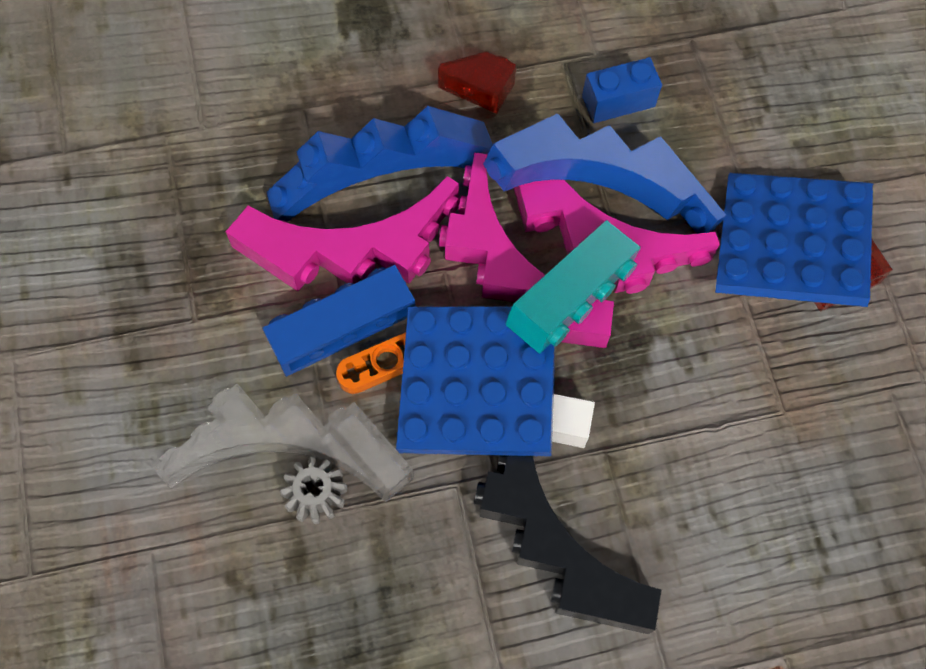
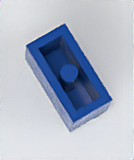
[582,57,662,123]

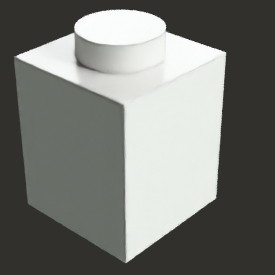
[552,394,595,448]

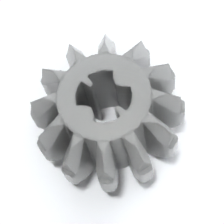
[280,457,348,524]

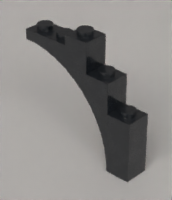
[474,455,662,634]

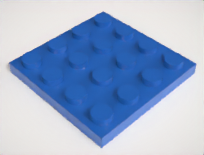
[715,173,873,307]
[396,306,555,456]

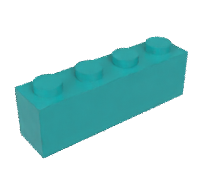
[505,220,641,354]

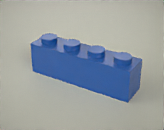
[262,265,416,377]

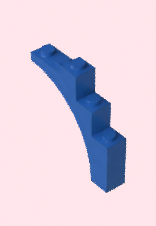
[266,106,493,222]

